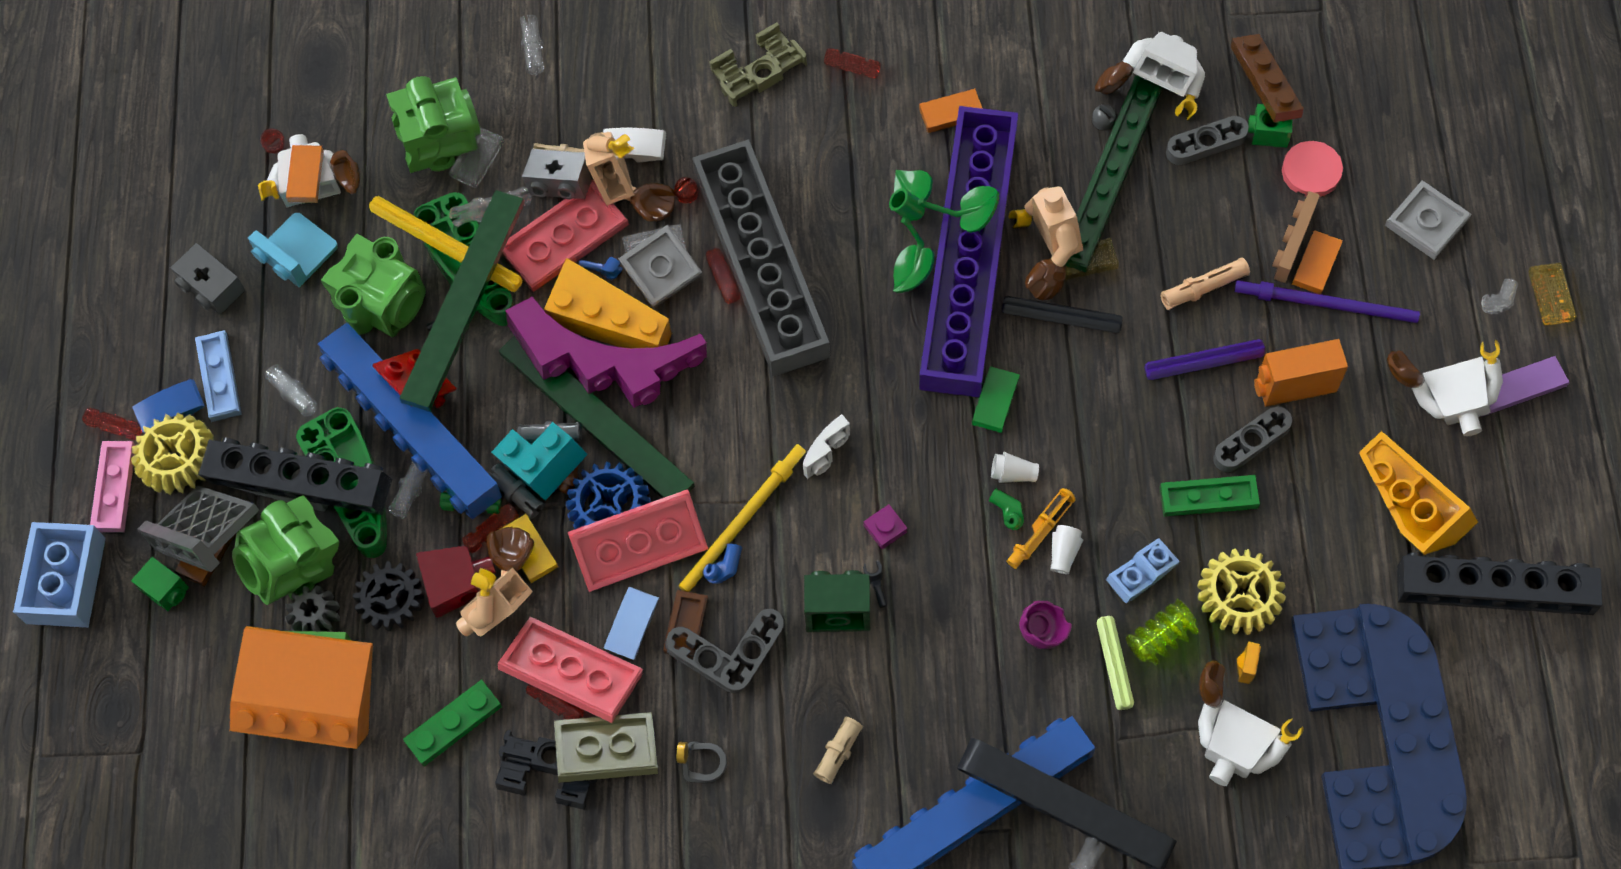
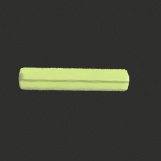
[1097,616,1134,710]

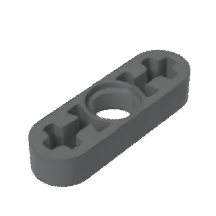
[1166,116,1249,165]
[1213,407,1292,472]

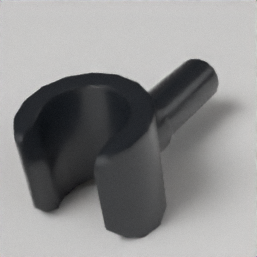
[863,561,887,608]

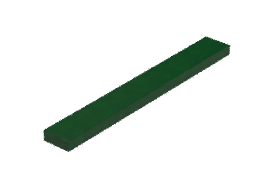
[1065,75,1163,272]
[399,190,525,412]
[499,336,695,498]

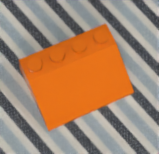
[230,626,373,749]

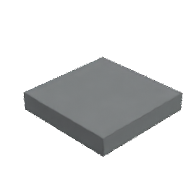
[1385,180,1472,260]
[618,225,703,309]

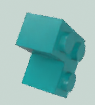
[491,422,588,501]

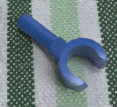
[579,257,623,280]

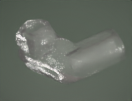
[1481,279,1519,315]

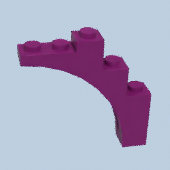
[505,297,707,408]

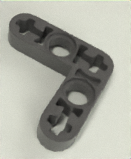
[665,609,784,693]

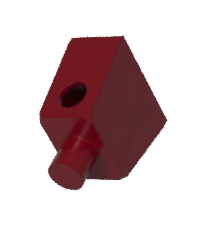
[416,546,496,618]

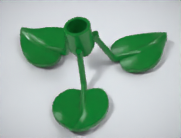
[889,170,1000,293]

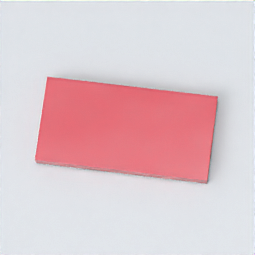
[502,180,629,292]
[568,489,708,592]
[498,616,643,723]

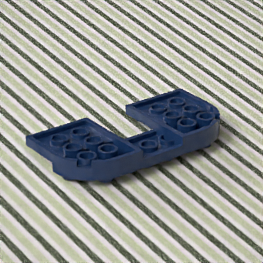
[1291,604,1467,869]

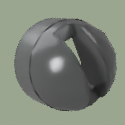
[1092,104,1116,130]

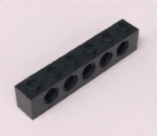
[198,437,392,515]
[1397,552,1602,615]

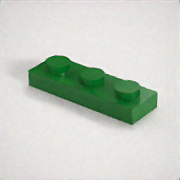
[1159,475,1260,517]
[403,679,502,767]

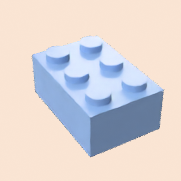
[13,522,106,628]

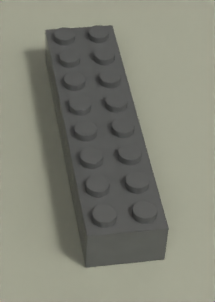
[693,139,830,377]

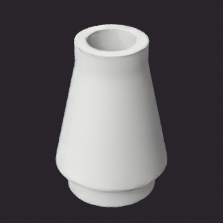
[991,452,1039,483]
[1050,525,1083,574]

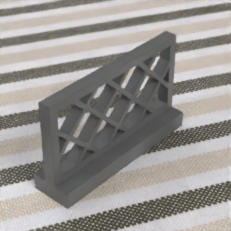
[137,486,259,572]

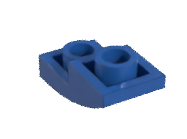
[132,379,205,433]

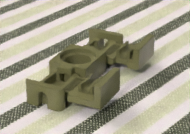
[709,22,807,107]

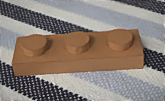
[1272,191,1320,283]

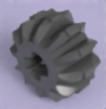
[285,585,340,632]

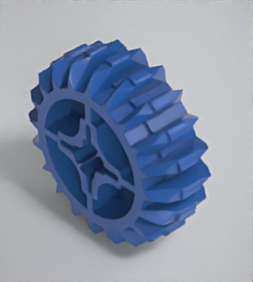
[566,461,651,530]

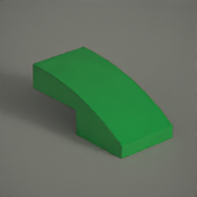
[972,366,1020,433]

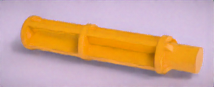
[1007,488,1076,569]

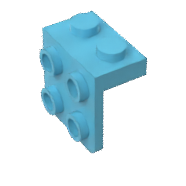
[248,213,338,287]

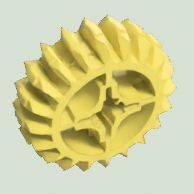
[131,413,214,495]
[1197,548,1286,635]

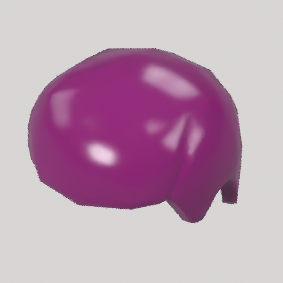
[1019,601,1072,649]

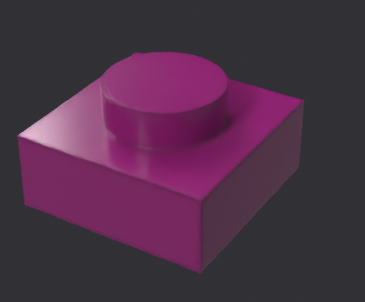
[863,504,908,549]

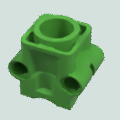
[386,76,481,173]
[321,234,426,337]
[232,495,339,605]

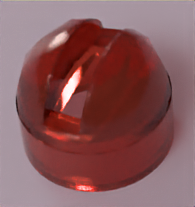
[260,128,285,154]
[674,177,699,203]

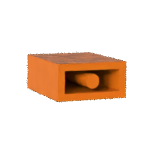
[1254,339,1348,407]

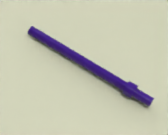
[1234,280,1420,323]

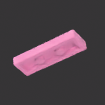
[90,441,136,532]

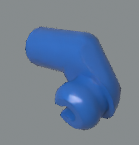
[703,544,742,584]

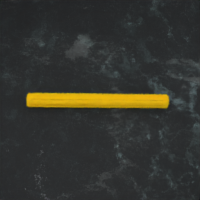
[369,196,522,292]

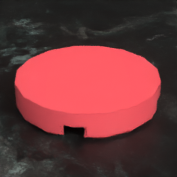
[1282,141,1343,197]

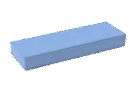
[195,330,242,422]

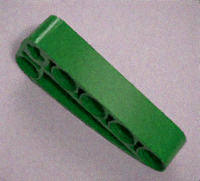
[413,192,515,326]
[296,407,387,558]

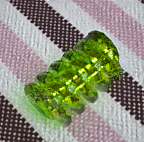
[1126,598,1199,666]

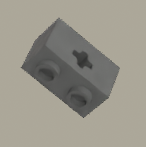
[522,149,593,199]
[170,243,245,315]

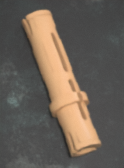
[1160,257,1250,310]

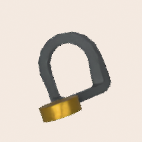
[676,742,727,783]

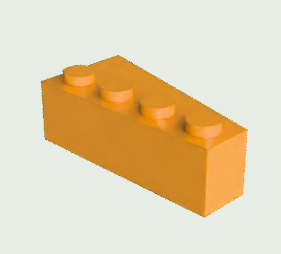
[544,258,672,349]

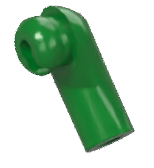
[989,488,1024,530]

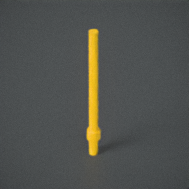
[678,444,806,592]

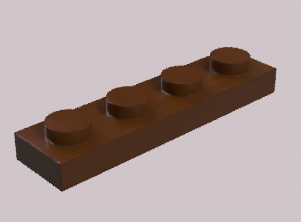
[1231,34,1304,122]

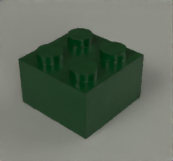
[804,570,870,632]

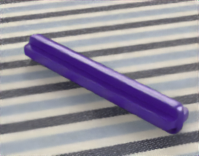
[1144,339,1265,380]

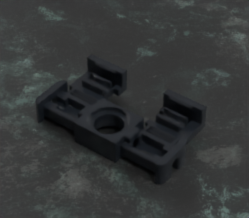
[495,730,598,810]

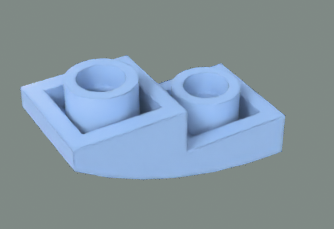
[1106,538,1180,604]
[604,587,659,660]

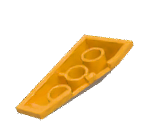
[1359,431,1478,555]

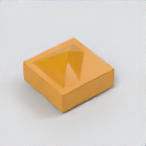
[1237,642,1261,684]

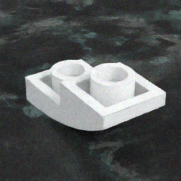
[603,128,666,163]
[803,414,850,479]

